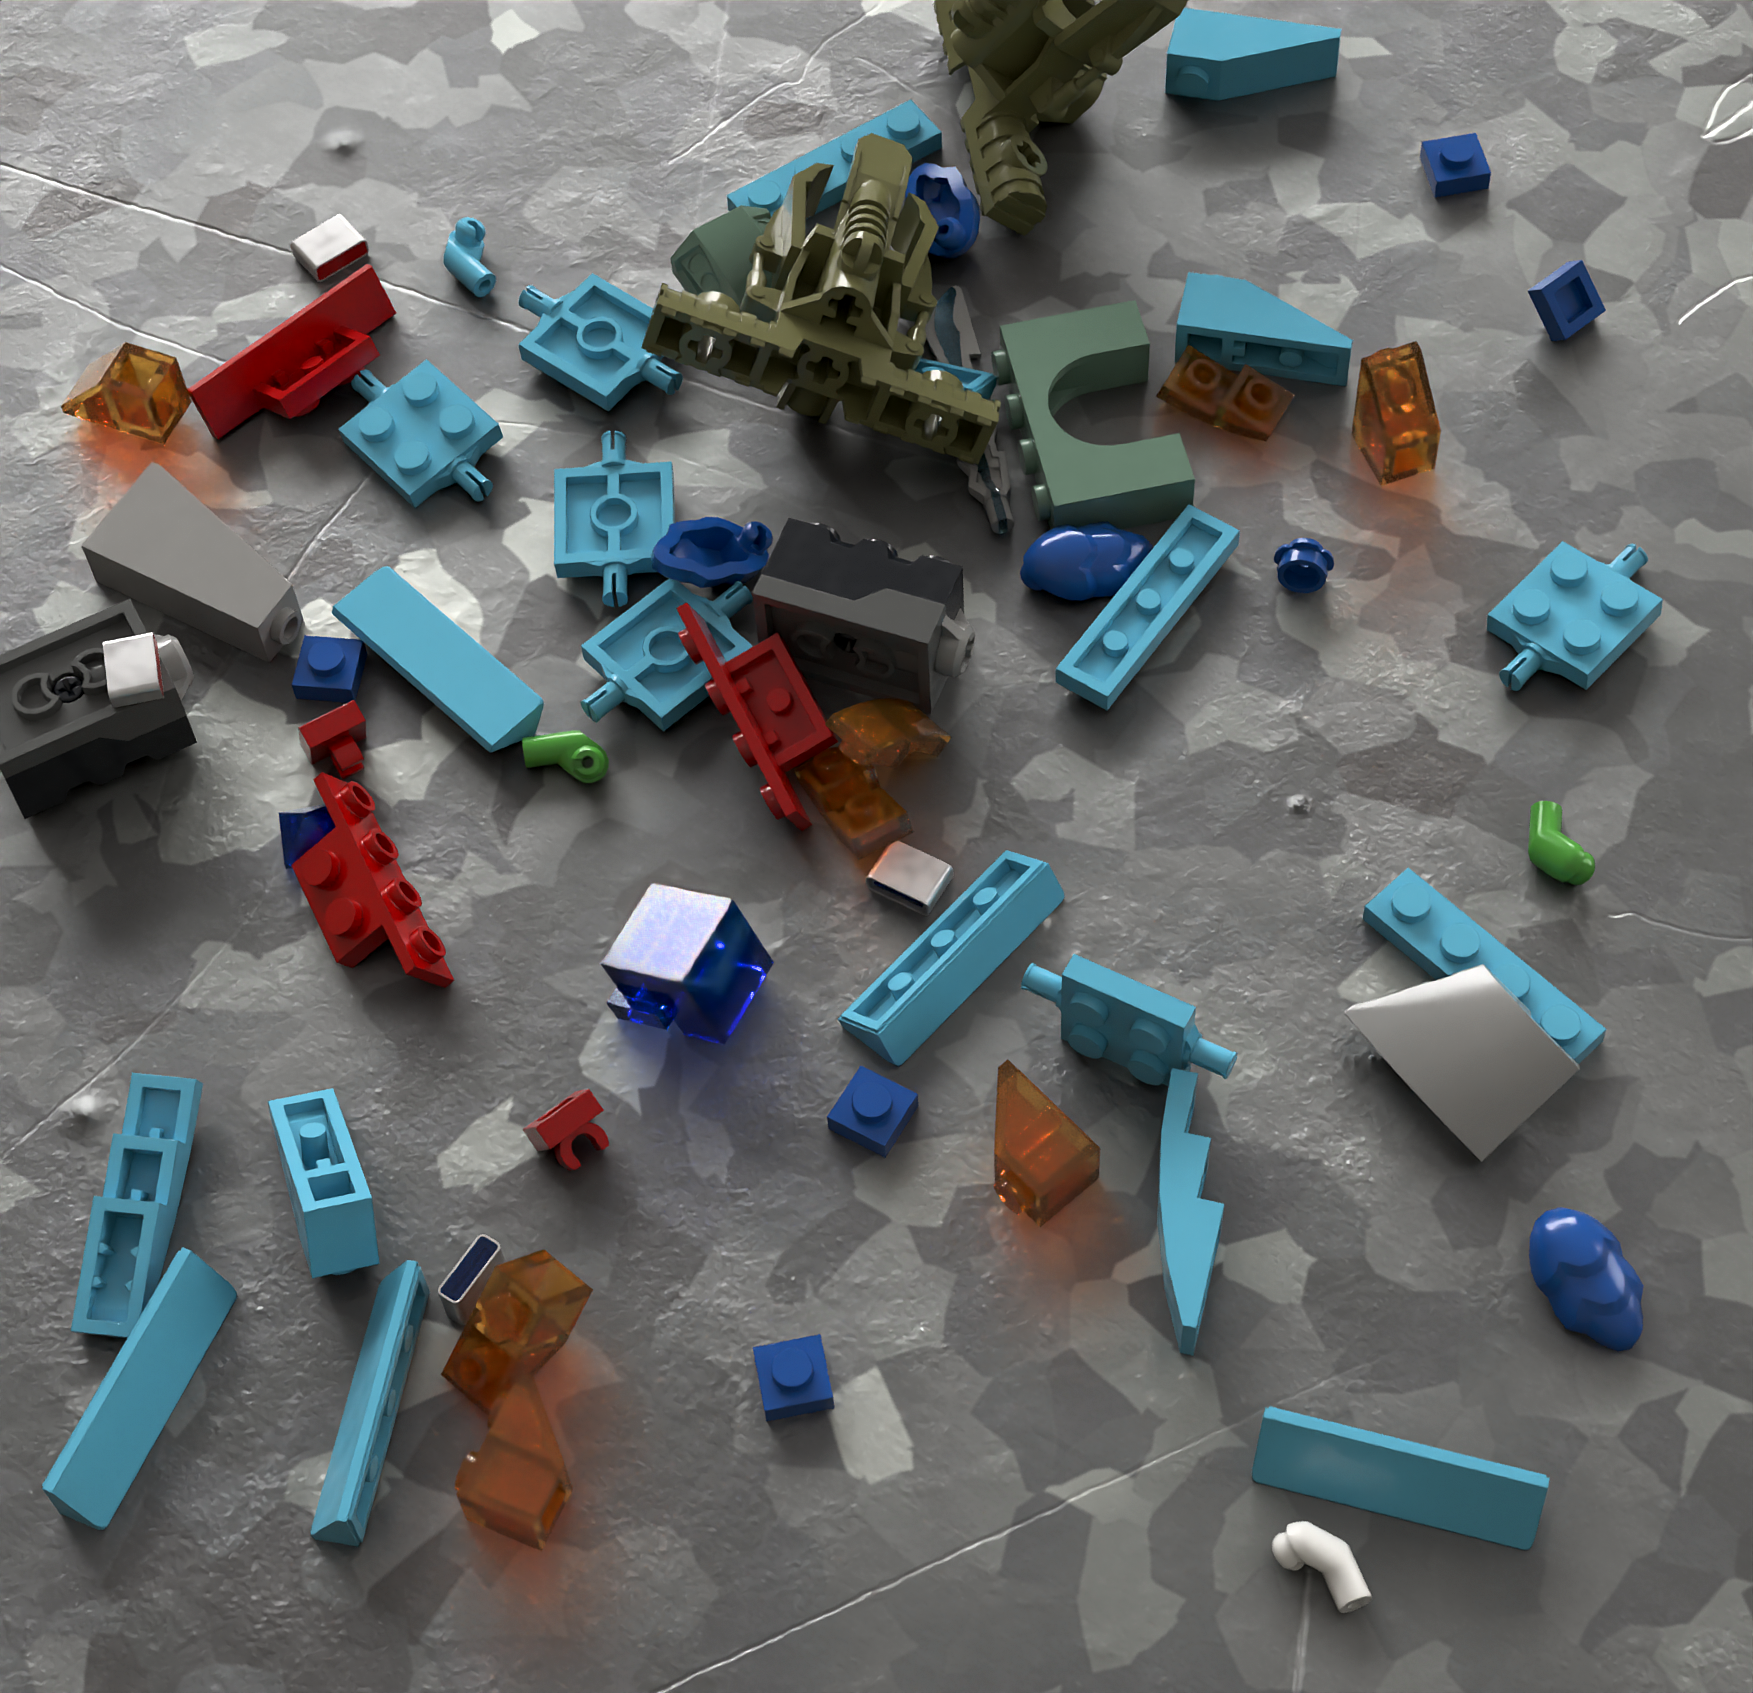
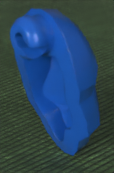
[905,163,980,259]
[651,517,773,588]
[1020,522,1153,601]
[1529,1207,1644,1352]

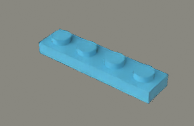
[727,99,942,219]
[1056,504,1240,710]
[1363,868,1606,1064]

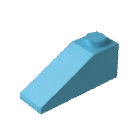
[1165,8,1342,101]
[1175,272,1353,387]
[268,1088,380,1278]

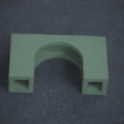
[991,300,1195,530]

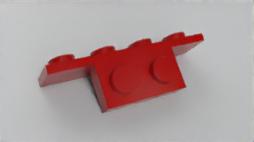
[186,264,396,439]
[676,602,839,831]
[291,772,454,988]

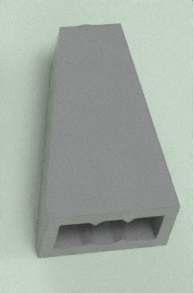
[81,462,304,663]

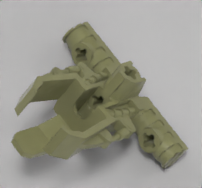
[933,0,1188,236]
[641,133,1001,464]

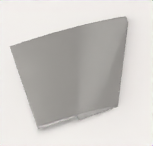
[1344,964,1580,1162]

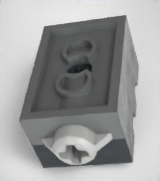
[752,518,975,714]
[0,599,197,819]

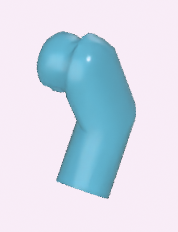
[443,217,496,297]

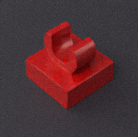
[298,700,366,780]
[522,1089,609,1171]

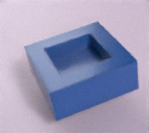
[1420,133,1491,198]
[1528,260,1606,341]
[292,635,367,703]
[827,1066,919,1158]
[753,1334,835,1422]

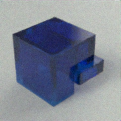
[601,883,774,1045]

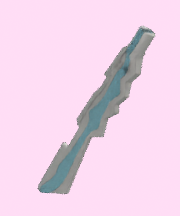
[925,286,1015,534]

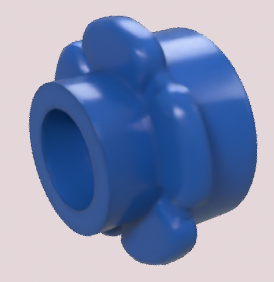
[1274,538,1334,593]

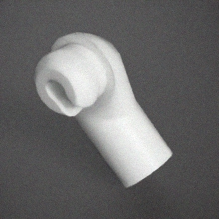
[1272,1521,1372,1613]

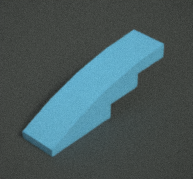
[1157,1068,1224,1356]
[71,1073,203,1338]

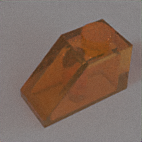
[994,1060,1100,1227]

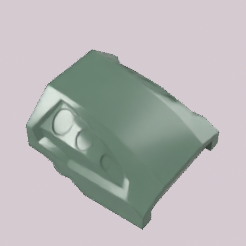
[670,205,772,309]

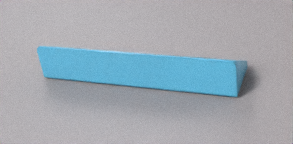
[332,566,544,753]
[838,850,1065,1066]
[42,1247,237,1530]
[311,1260,430,1547]
[1251,1406,1550,1550]

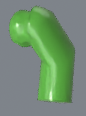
[522,730,609,783]
[1528,801,1595,886]

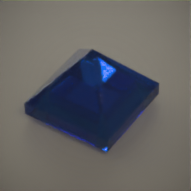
[278,804,335,869]

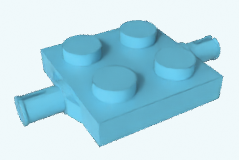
[518,273,683,411]
[338,359,503,508]
[554,431,675,607]
[1487,541,1663,691]
[581,578,753,731]
[1021,954,1238,1086]

